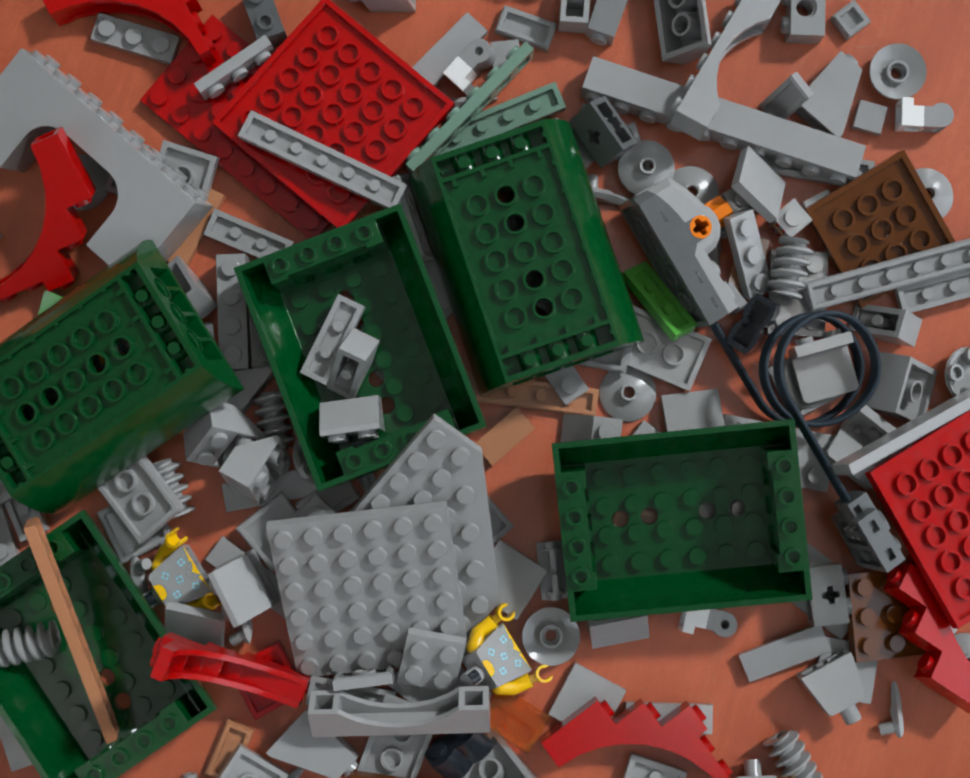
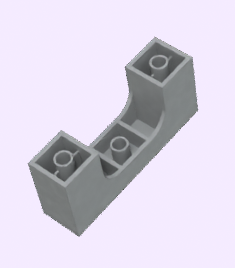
[0,48,213,265]

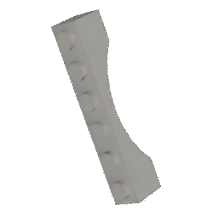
[670,0,781,141]
[308,686,490,737]

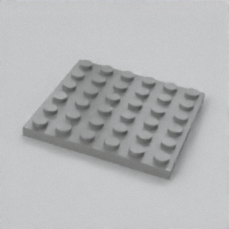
[266,501,468,677]

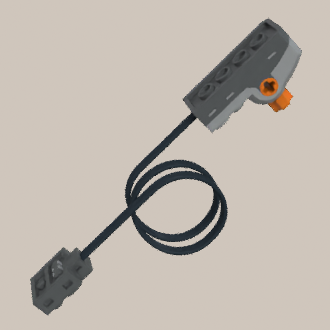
[619,177,906,573]

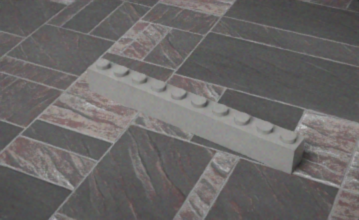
[580,56,866,186]

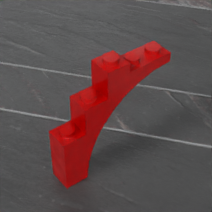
[43,0,217,67]
[0,126,96,303]
[883,553,970,713]
[149,632,311,709]
[540,696,733,778]

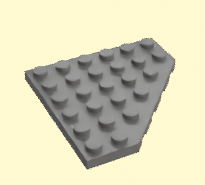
[350,414,500,636]

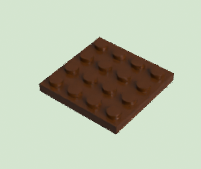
[804,150,956,308]

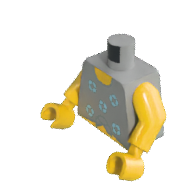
[143,527,223,610]
[460,603,553,696]

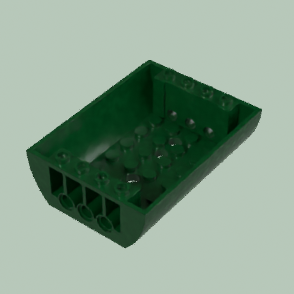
[409,119,645,397]
[234,203,487,492]
[0,240,244,514]
[552,419,813,622]
[0,510,218,778]

